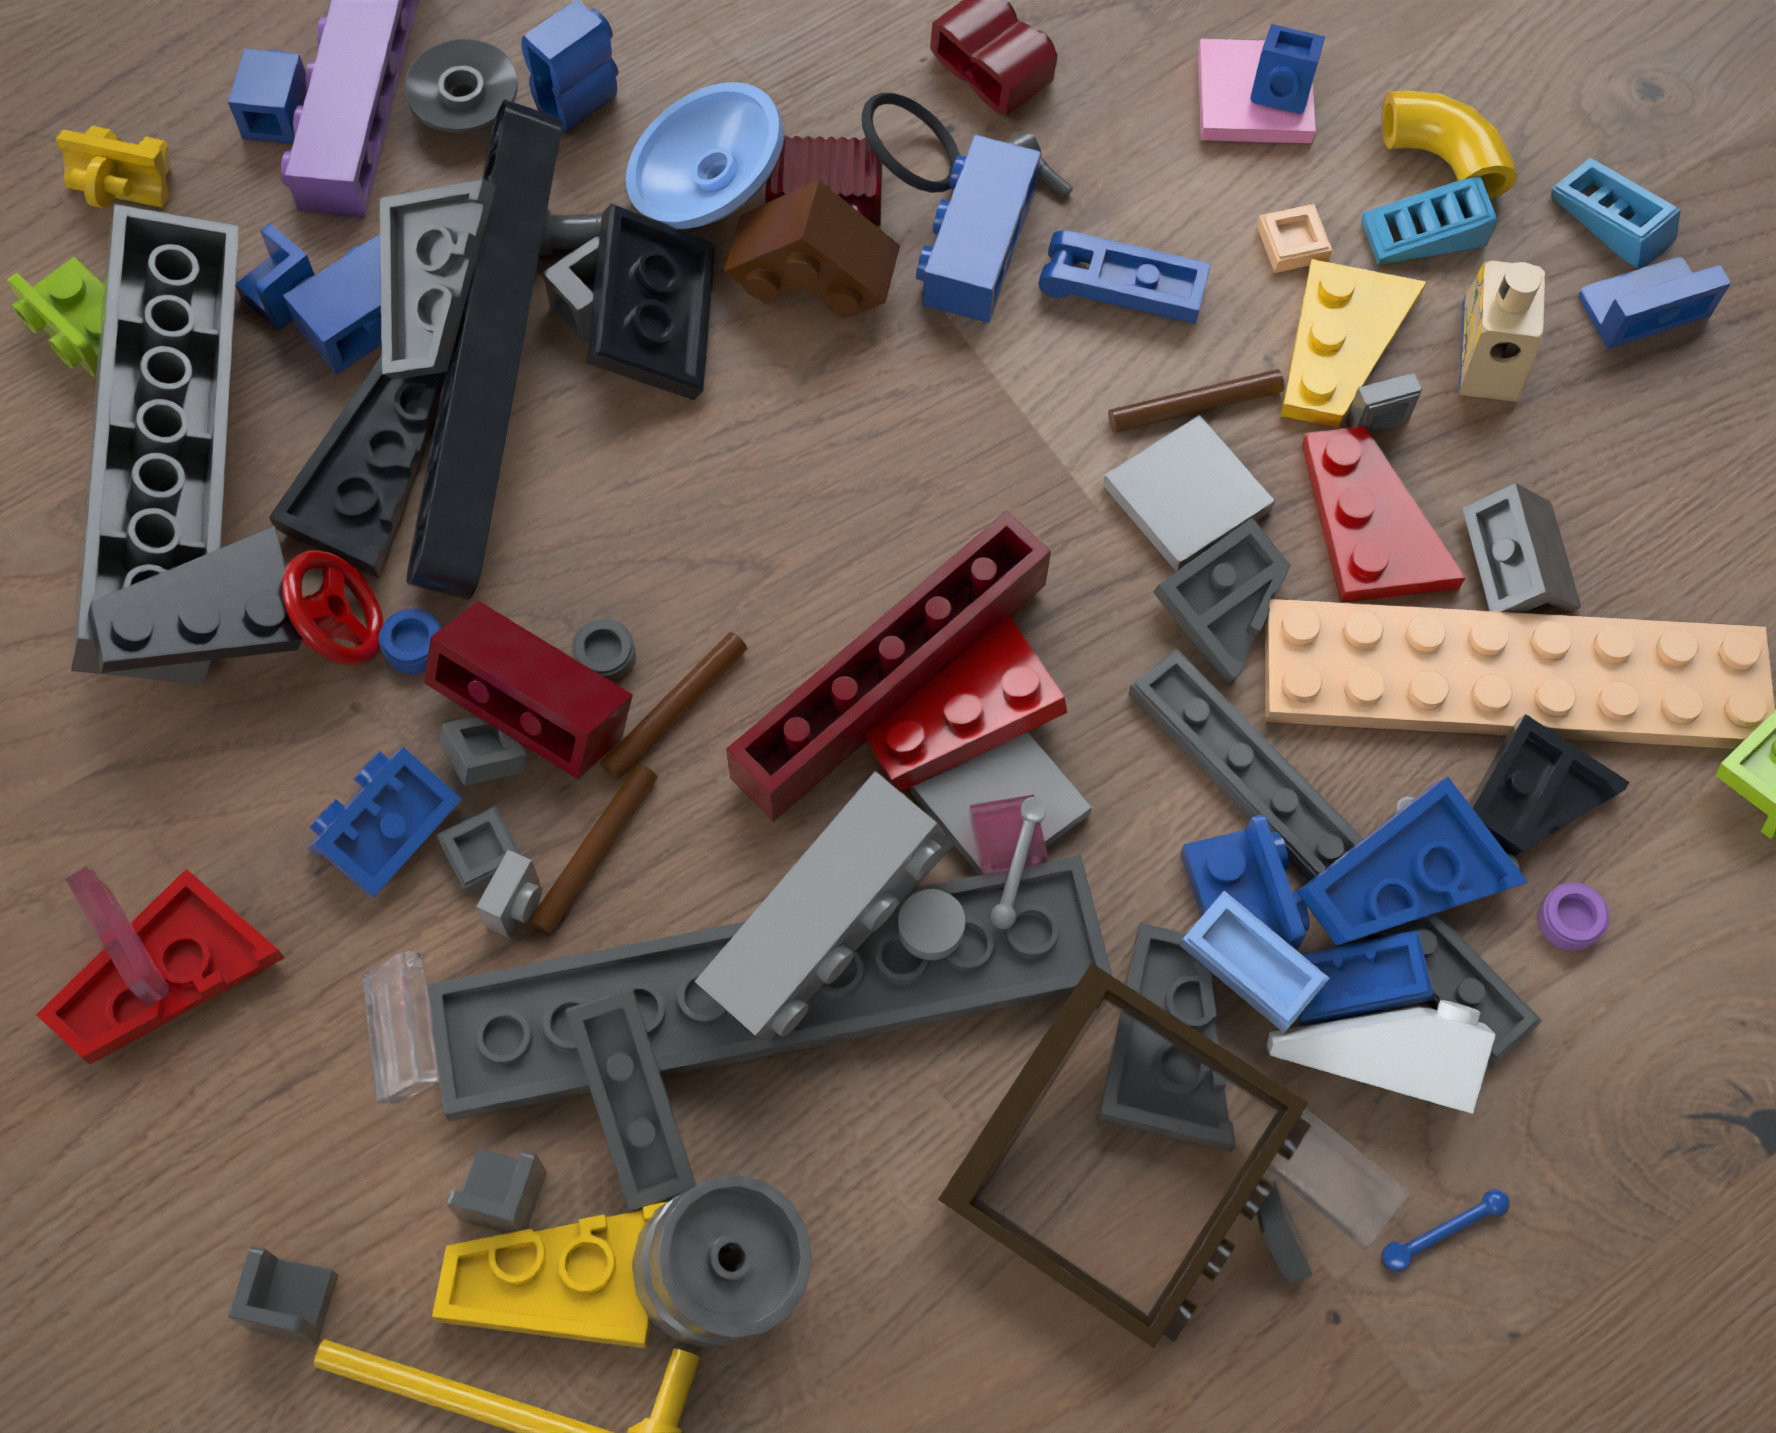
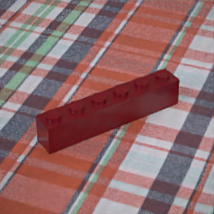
[726,510,1051,822]

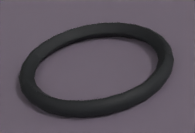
[861,92,960,193]

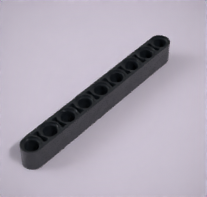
[406,99,562,600]

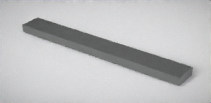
[1128,649,1543,1069]

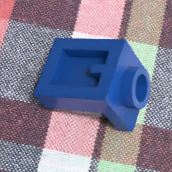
[1250,24,1326,114]

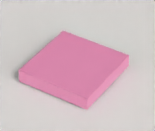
[1198,39,1316,144]

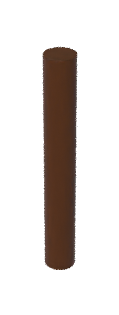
[1108,369,1284,433]
[600,632,747,781]
[528,764,658,936]

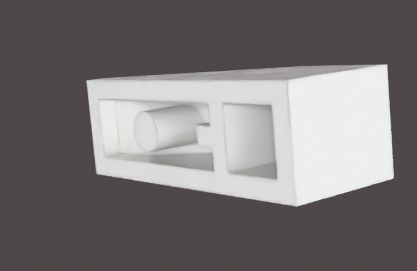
[1266,1000,1496,1114]

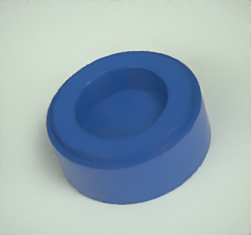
[379,608,441,674]

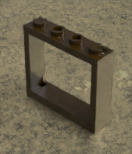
[938,963,1311,1348]

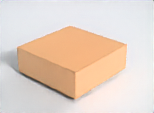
[1257,204,1332,273]

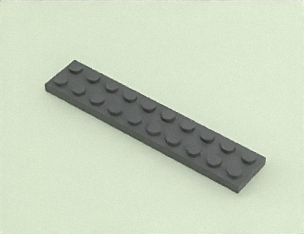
[427,855,1113,1121]

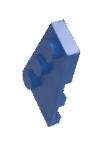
[1297,776,1528,946]

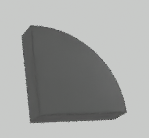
[1256,1181,1313,1283]

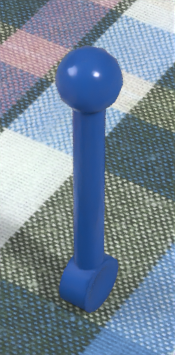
[1381,1189,1510,1272]

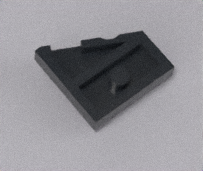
[1469,714,1630,856]

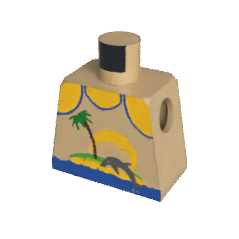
[1458,260,1545,402]

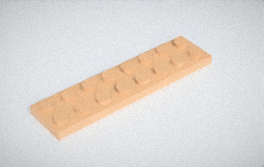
[1264,599,1775,749]

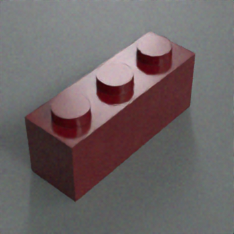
[424,600,633,779]

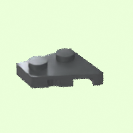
[1153,518,1291,685]

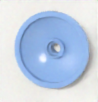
[626,82,784,229]

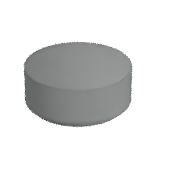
[898,889,965,960]

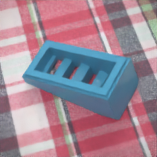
[1551,157,1681,269]
[1361,177,1496,266]

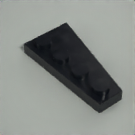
[269,355,445,578]

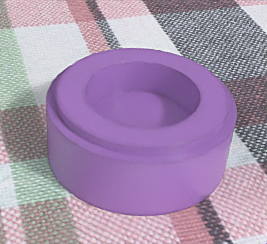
[1537,882,1609,952]

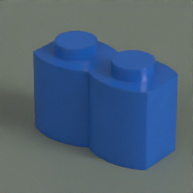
[521,0,619,134]

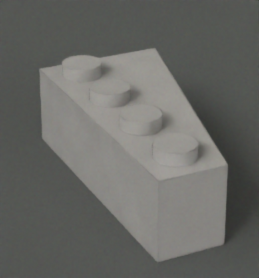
[695,771,953,1042]

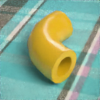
[1381,90,1517,199]

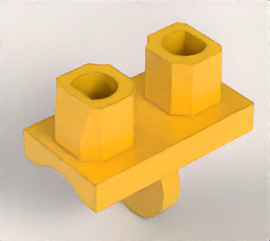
[55,126,171,209]

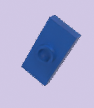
[1298,930,1435,1026]

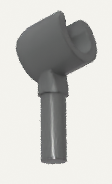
[1005,133,1073,198]

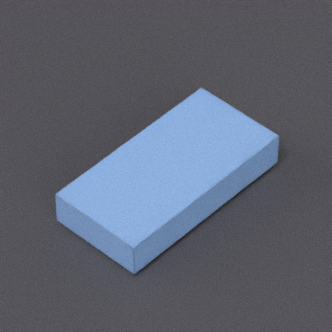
[1179,891,1329,1033]

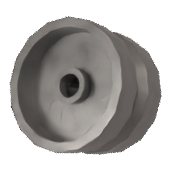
[632,1174,812,1348]

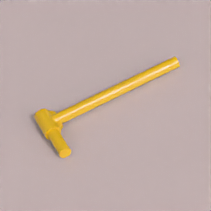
[314,1339,700,1433]

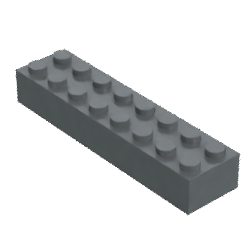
[71,204,239,684]

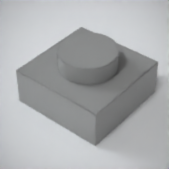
[476,850,542,939]

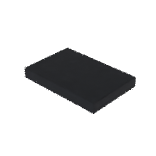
[586,204,715,400]

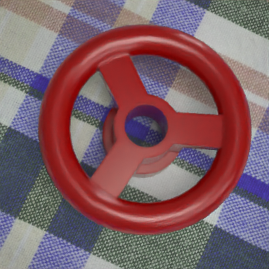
[282,550,384,666]

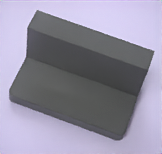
[1462,483,1581,613]

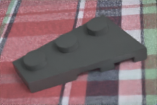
[1097,923,1235,1152]

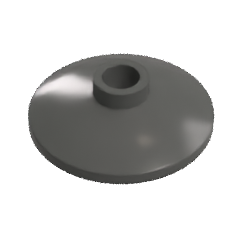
[404,39,518,133]

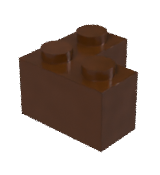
[723,179,900,318]

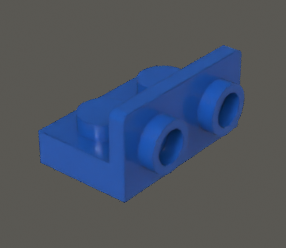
[307,747,462,898]
[1180,814,1310,951]

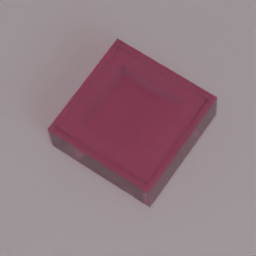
[969,794,1048,873]

